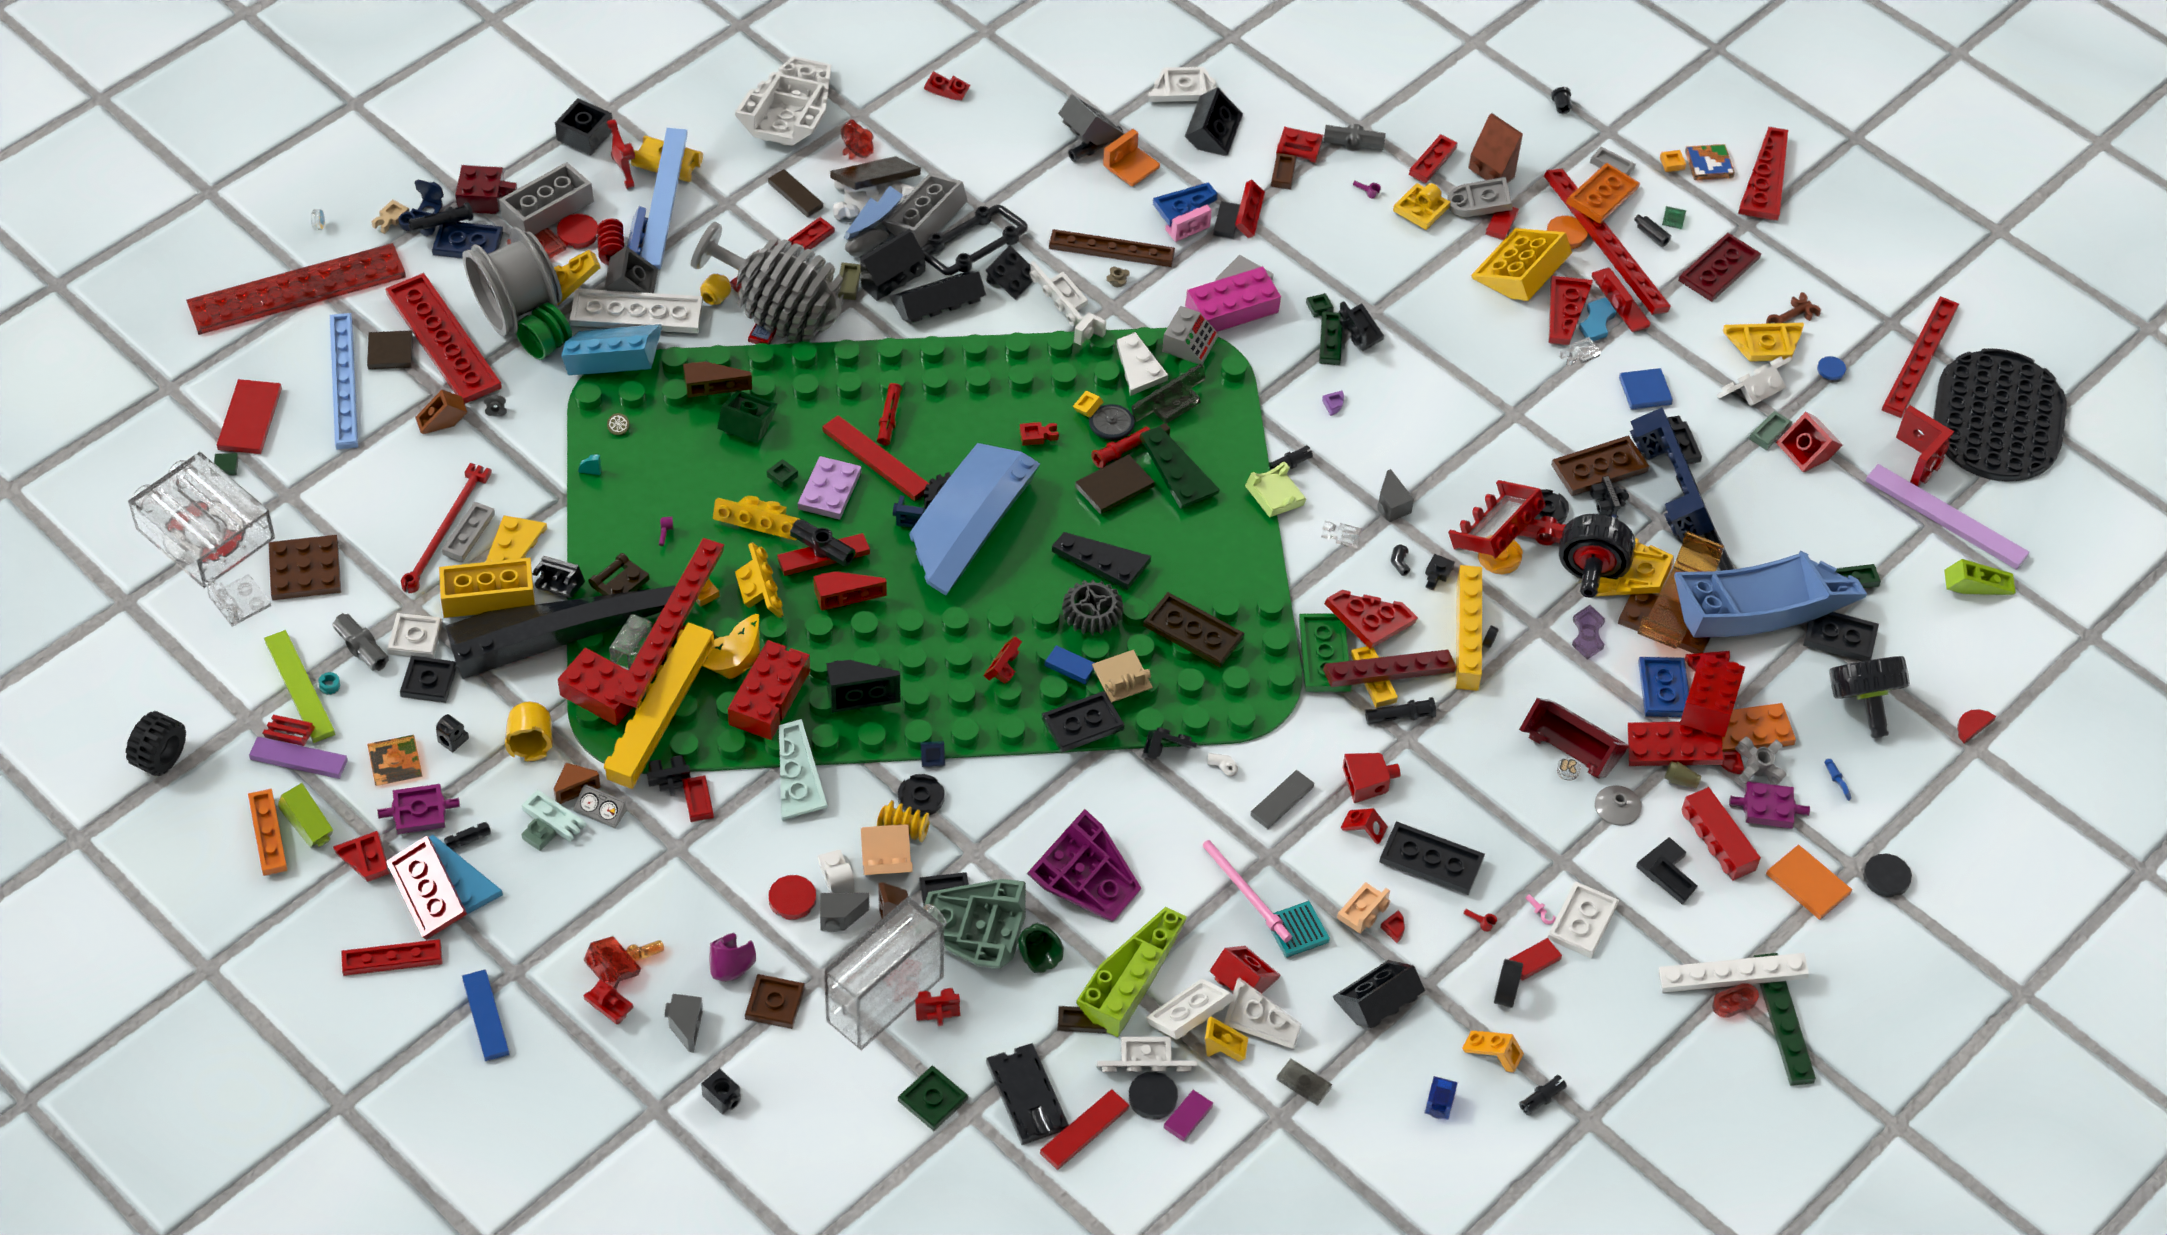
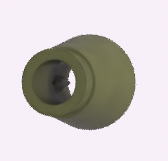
[1665,761,1701,789]

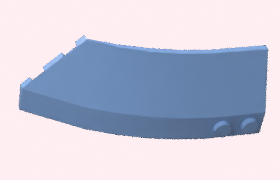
[909,443,1040,596]
[1674,550,1867,637]

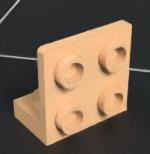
[861,824,913,875]

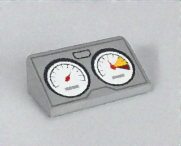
[573,785,627,828]

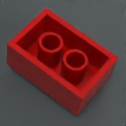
[558,648,633,726]

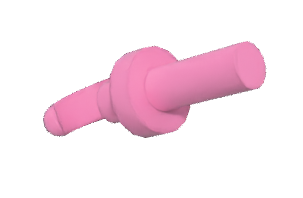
[1526,894,1556,924]

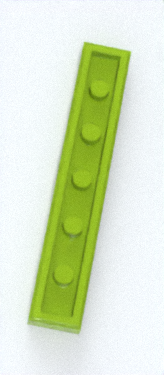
[264,630,335,743]

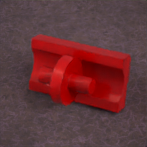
[583,979,633,1025]
[915,988,960,1026]

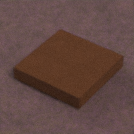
[745,974,805,1029]

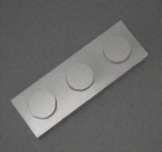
[442,501,495,562]

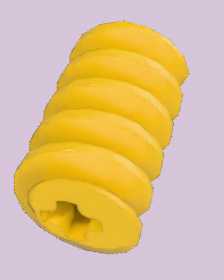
[877,800,930,843]

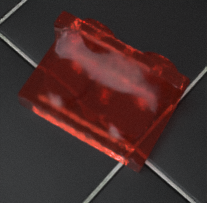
[584,936,641,989]

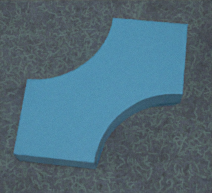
[1579,297,1616,343]

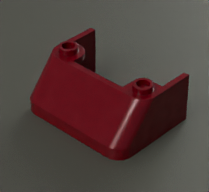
[1519,698,1629,779]

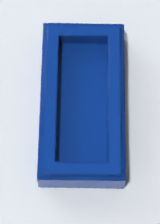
[1045,645,1094,684]

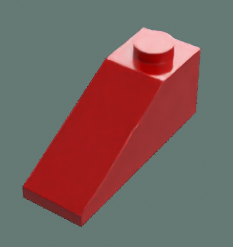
[813,571,887,611]

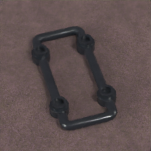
[921,205,1028,276]

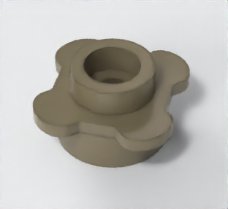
[1106,267,1130,287]

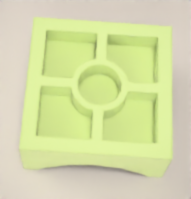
[1245,462,1306,517]

